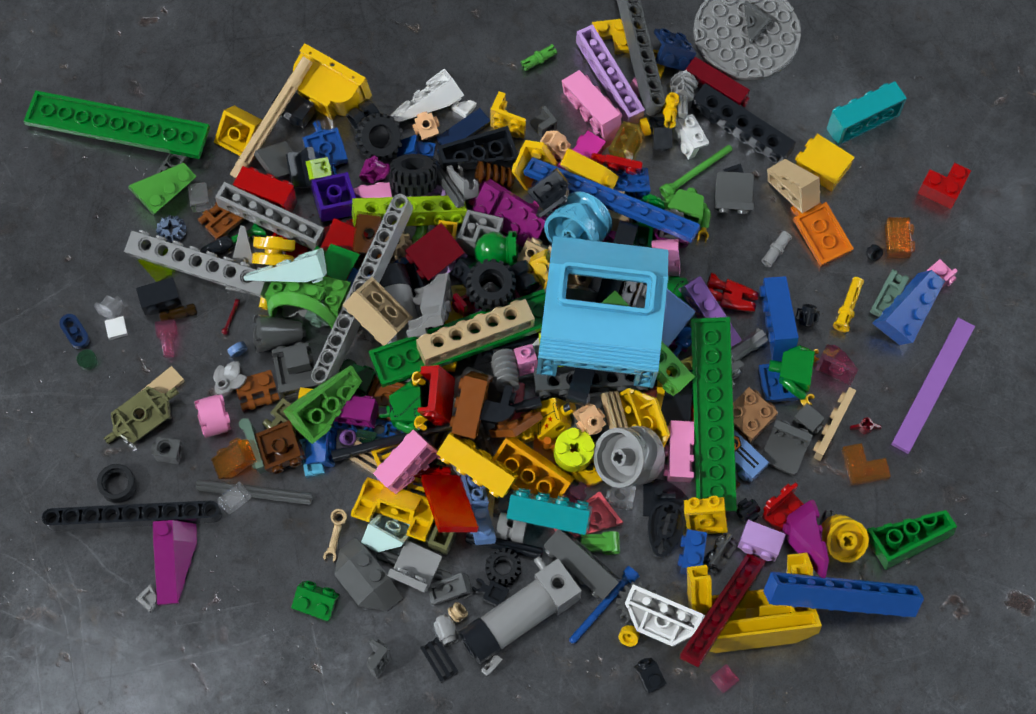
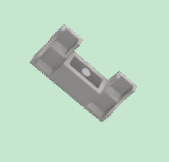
[406,273,453,338]

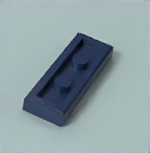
[436,108,490,145]

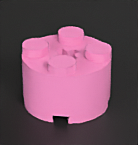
[652,239,680,277]
[194,394,231,438]

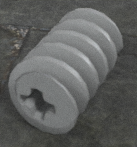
[492,349,520,392]

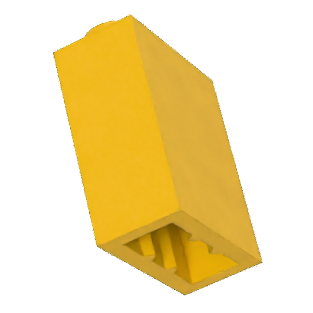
[795,134,855,192]

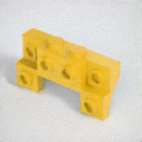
[351,477,434,542]

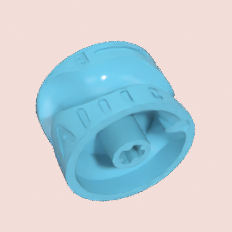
[544,191,612,245]

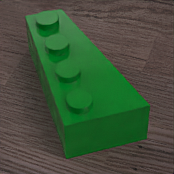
[867,510,957,570]

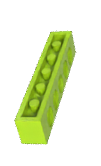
[352,196,467,227]

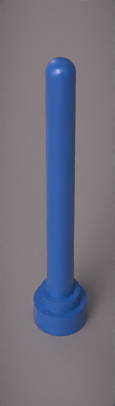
[569,566,640,644]

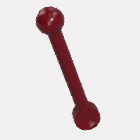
[221,299,240,335]

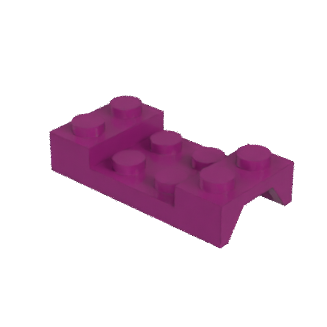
[471,179,549,247]

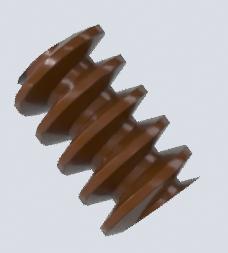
[475,161,515,191]

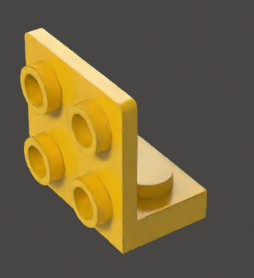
[490,91,526,139]
[512,140,558,190]

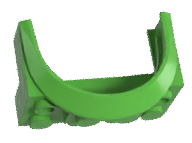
[265,276,351,329]

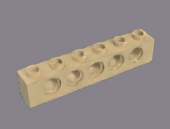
[416,299,535,366]

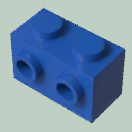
[678,529,707,575]

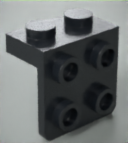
[527,168,571,219]

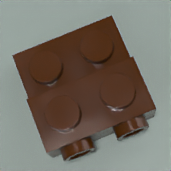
[254,420,306,474]

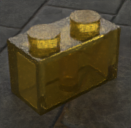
[608,121,644,160]

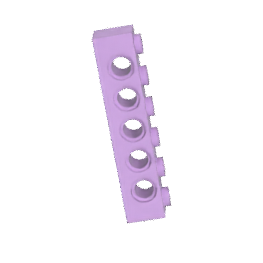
[576,24,645,128]

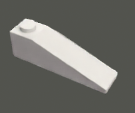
[389,69,464,122]

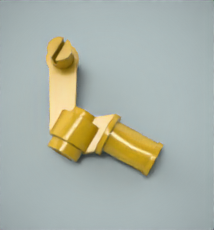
[661,92,679,128]

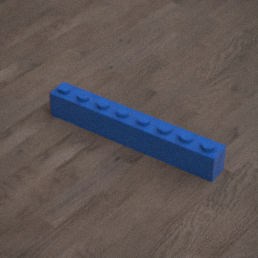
[763,572,924,617]

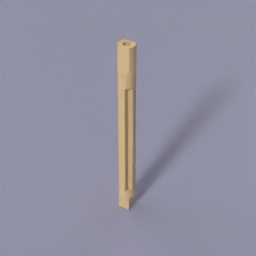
[230,56,313,178]

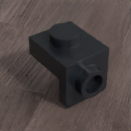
[634,658,667,693]

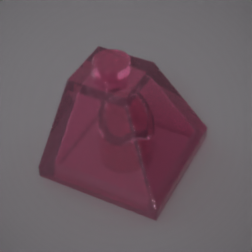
[815,344,858,386]

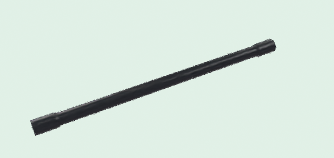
[331,396,543,462]

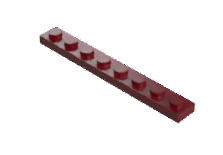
[680,554,766,668]

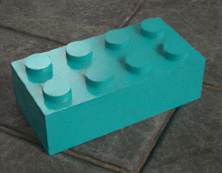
[826,81,907,146]
[506,488,593,535]

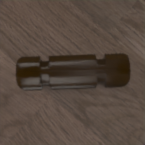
[159,303,197,324]

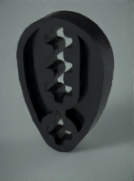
[647,501,686,559]

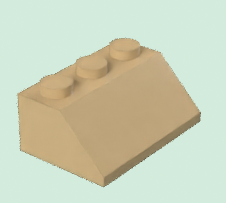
[343,277,413,346]

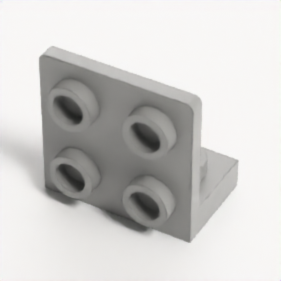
[387,541,442,593]

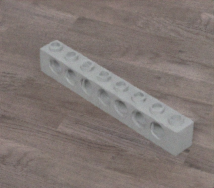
[124,230,271,299]

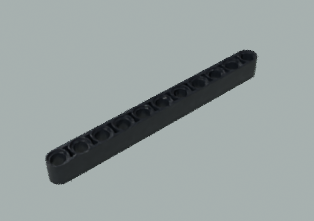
[566,220,638,406]

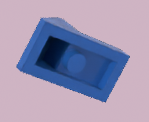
[397,135,436,159]

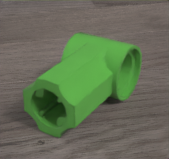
[581,531,620,555]

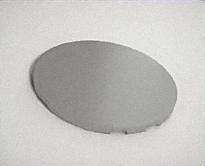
[693,0,801,80]

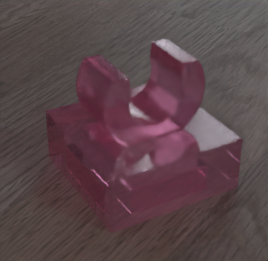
[563,482,587,503]
[710,664,739,694]

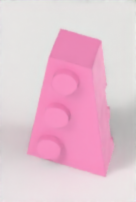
[663,420,694,483]
[373,430,440,494]

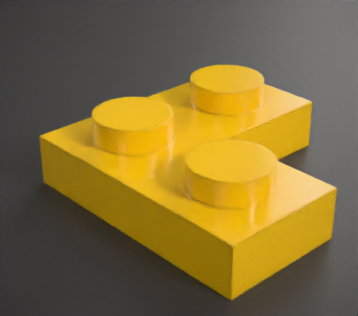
[592,19,629,55]

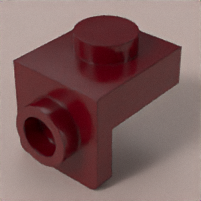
[452,293,482,317]

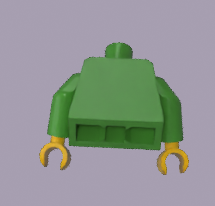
[663,188,711,242]

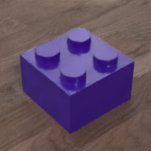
[312,172,356,222]

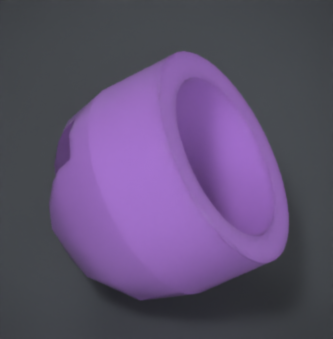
[339,429,356,445]

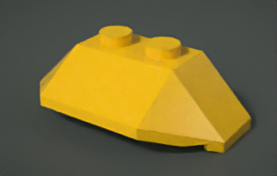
[619,388,670,447]

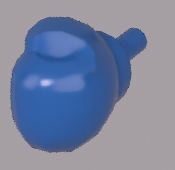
[673,326,692,357]

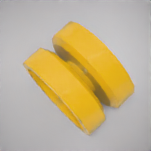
[252,236,295,265]
[821,514,869,563]

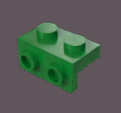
[291,581,340,621]

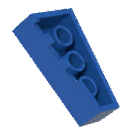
[872,270,945,345]
[759,276,799,361]

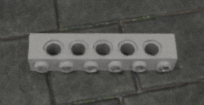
[215,182,326,250]

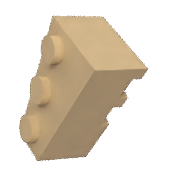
[767,159,821,213]

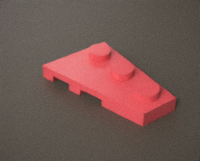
[553,491,623,538]

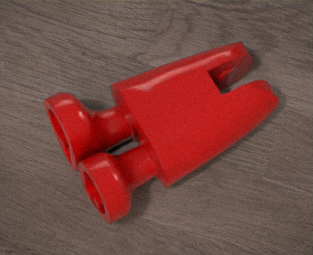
[707,273,759,312]

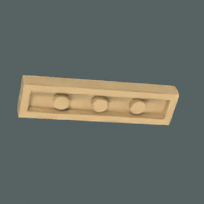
[813,387,856,461]

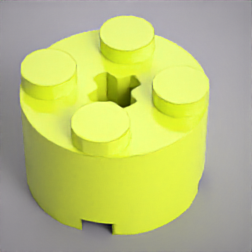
[554,428,595,472]

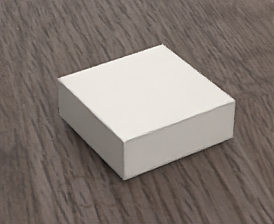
[105,316,128,340]

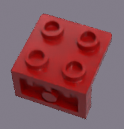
[762,482,803,532]

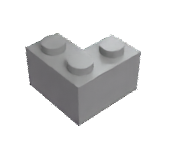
[457,210,504,256]

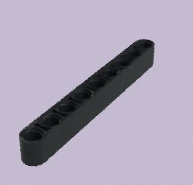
[42,500,222,531]

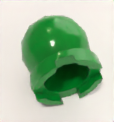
[475,231,518,267]

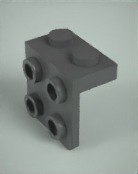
[714,171,754,214]
[762,420,813,475]

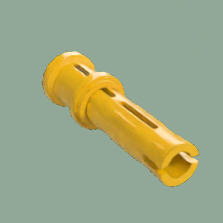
[833,277,864,332]

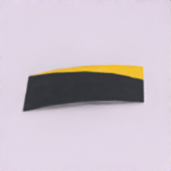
[657,370,693,444]

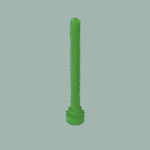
[659,145,733,198]

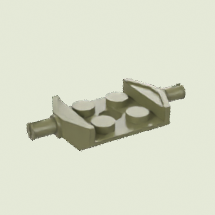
[104,386,179,444]

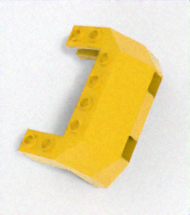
[687,553,822,653]

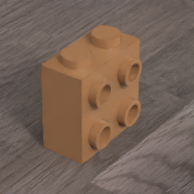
[733,387,778,444]

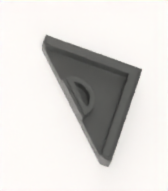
[744,1,772,44]

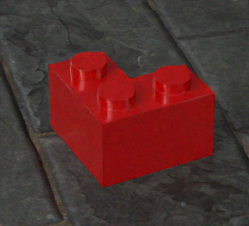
[918,162,971,209]

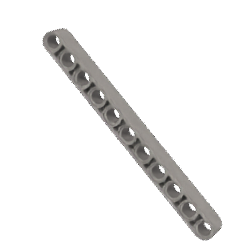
[311,194,413,385]

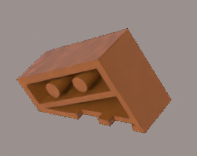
[450,371,494,439]

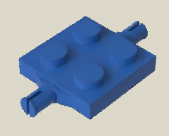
[302,121,348,175]

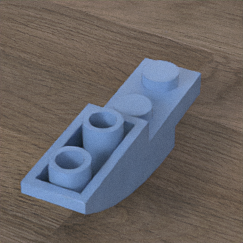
[461,474,496,545]

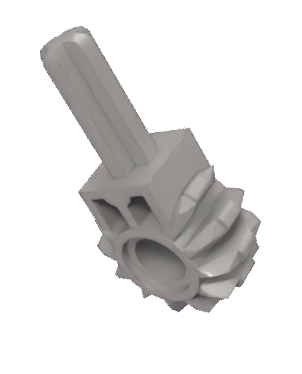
[666,70,698,119]

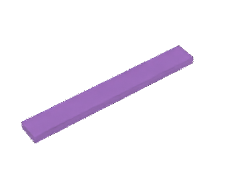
[891,318,975,454]

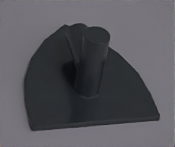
[643,479,689,516]

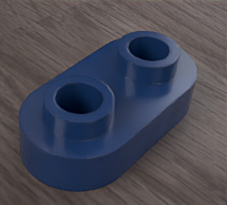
[59,314,90,349]

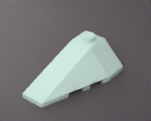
[244,248,327,283]

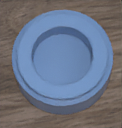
[227,341,248,358]

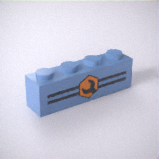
[734,430,769,484]

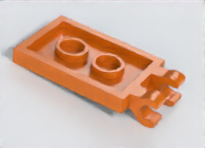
[791,202,854,267]

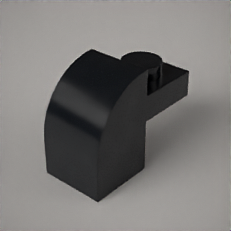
[480,385,517,425]

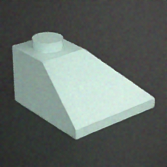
[361,514,410,552]

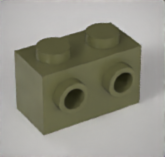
[426,521,457,556]

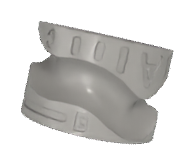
[593,426,665,488]

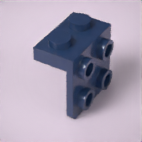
[654,28,696,71]

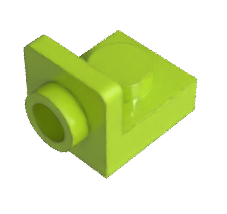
[306,157,332,180]

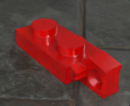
[591,153,643,175]

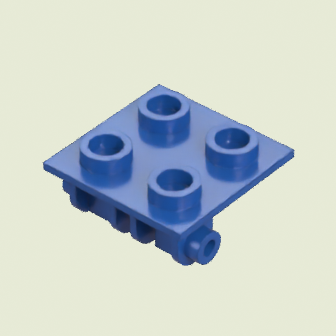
[611,168,651,198]

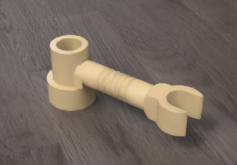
[323,509,347,563]

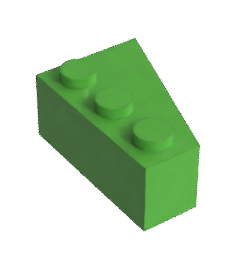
[128,163,197,215]

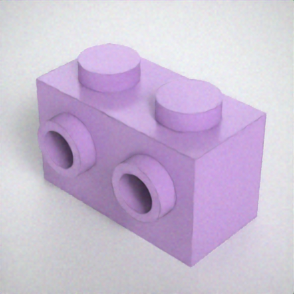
[737,520,786,562]

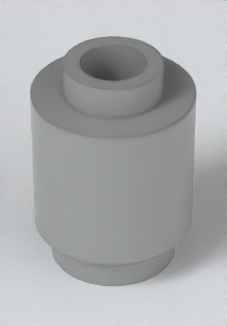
[433,614,459,646]

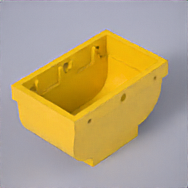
[293,43,372,120]

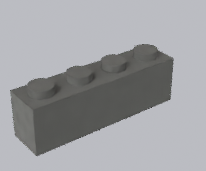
[543,529,621,600]

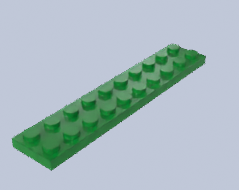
[24,90,210,159]
[369,289,546,388]
[691,317,737,512]

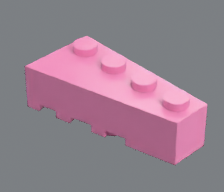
[562,70,623,148]

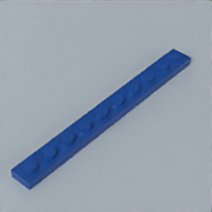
[524,157,700,243]

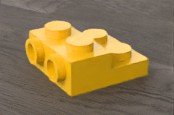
[684,496,728,534]

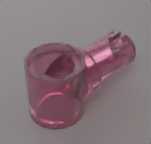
[155,319,177,358]

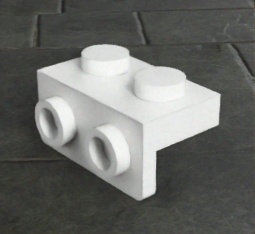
[672,114,709,160]

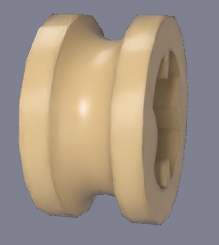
[448,602,468,623]

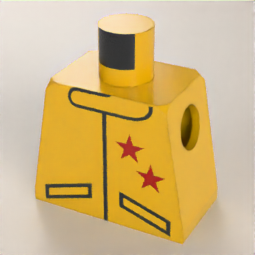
[531,398,577,441]

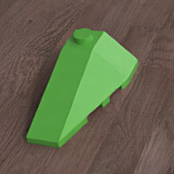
[283,365,362,444]

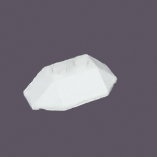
[625,585,705,647]

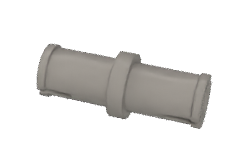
[761,231,792,267]

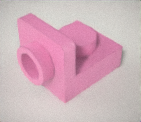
[927,259,958,289]
[514,344,538,376]

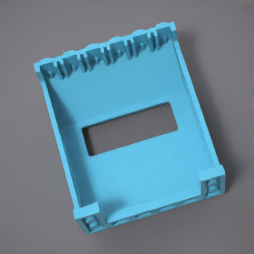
[536,236,668,388]

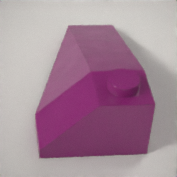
[783,500,829,578]
[153,520,197,605]

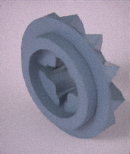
[156,215,186,243]

